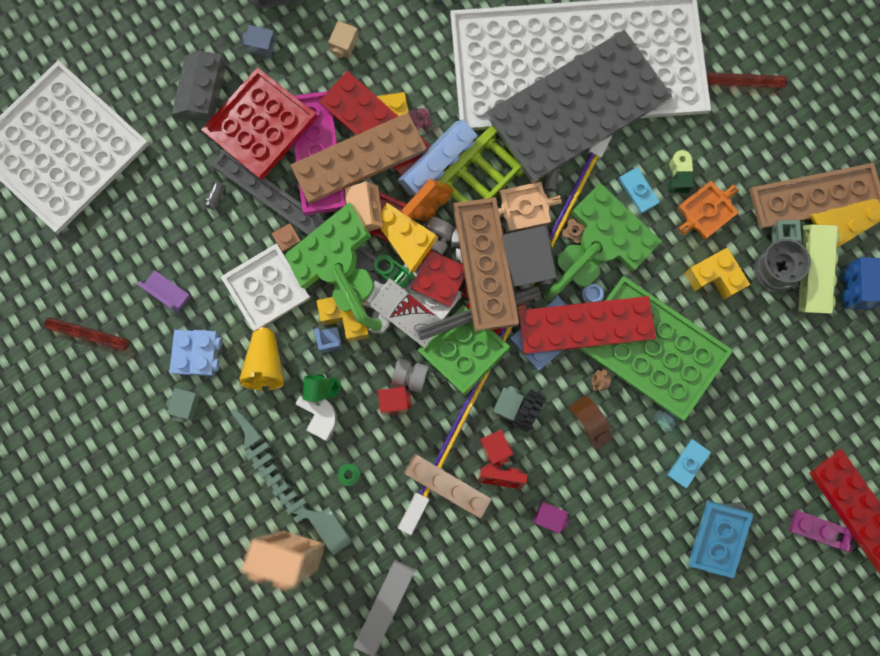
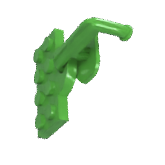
[544,183,662,302]
[285,202,382,331]

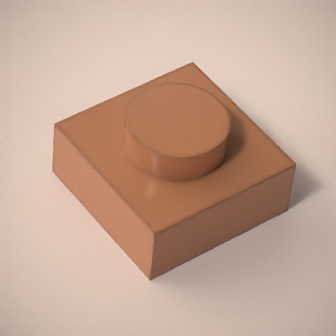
[271,223,301,253]

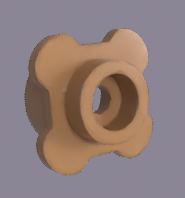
[562,219,585,243]
[592,369,611,391]

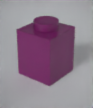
[533,502,569,534]

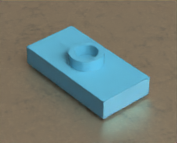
[618,167,660,214]
[666,439,711,489]

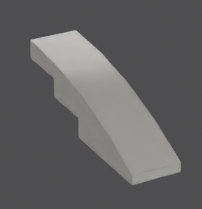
[353,560,415,656]

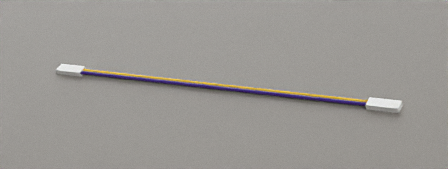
[398,135,613,535]

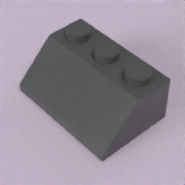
[171,51,226,122]

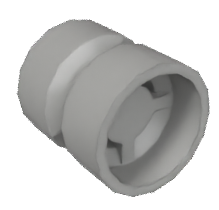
[426,217,455,256]
[391,358,429,393]

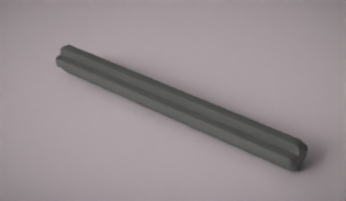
[418,285,541,340]

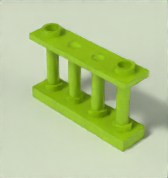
[437,125,525,202]

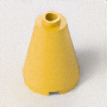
[239,327,284,390]

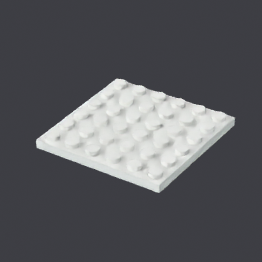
[0,60,149,234]

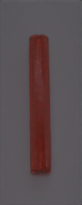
[706,72,788,88]
[44,317,129,351]

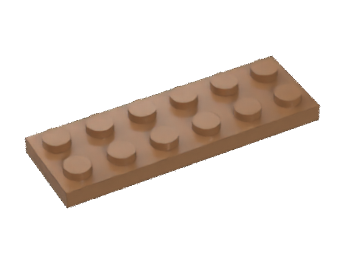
[290,112,426,204]
[749,163,880,230]
[452,197,519,332]

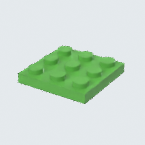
[418,305,511,396]

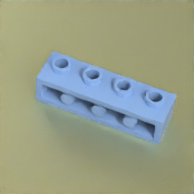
[397,119,478,196]

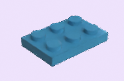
[688,500,753,579]

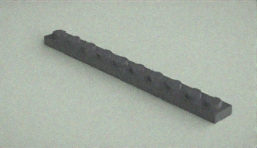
[211,149,390,285]

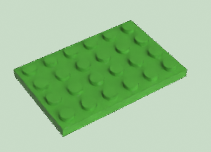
[579,276,733,422]

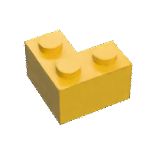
[684,247,750,300]
[316,297,370,342]

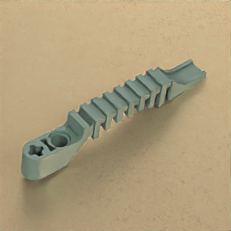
[231,409,353,555]

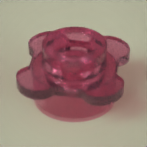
[409,108,432,130]

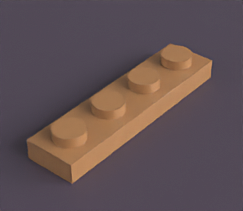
[403,454,491,519]

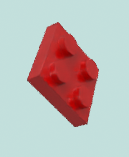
[411,250,465,308]
[477,465,527,490]

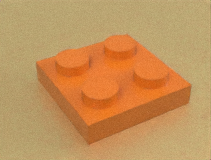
[402,178,454,221]

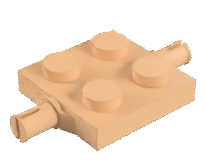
[498,182,561,233]

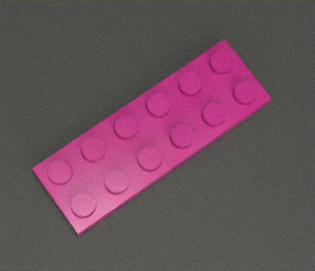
[294,91,346,216]

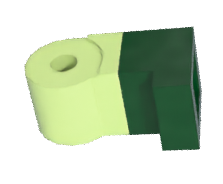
[667,150,694,193]

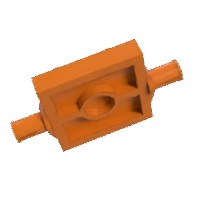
[677,180,739,240]

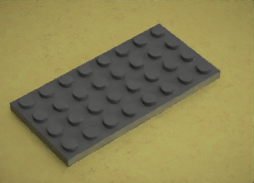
[485,30,672,184]

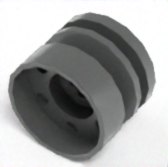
[754,239,811,293]

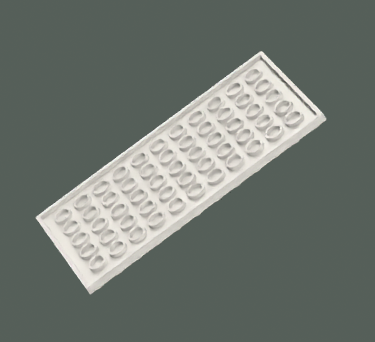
[450,0,711,130]

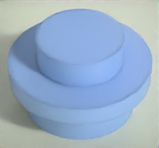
[582,284,604,303]

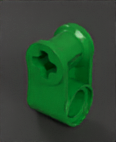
[374,255,416,289]
[302,374,341,402]

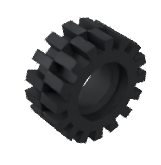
[512,389,546,433]

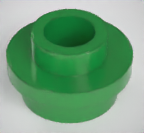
[338,464,360,486]

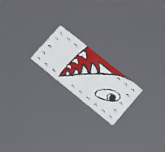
[370,278,441,348]

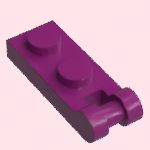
[789,510,854,553]

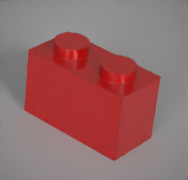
[378,387,412,416]
[478,430,513,466]

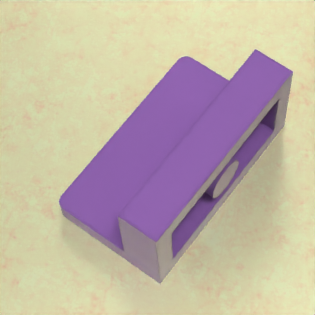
[137,270,191,313]

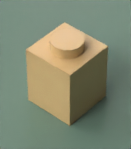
[328,21,359,59]

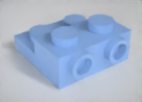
[169,330,222,377]

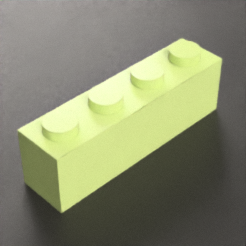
[798,225,840,313]

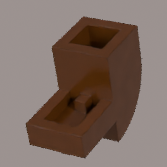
[568,395,613,450]

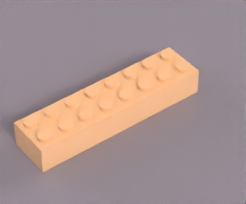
[242,531,326,590]

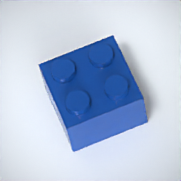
[840,257,880,310]

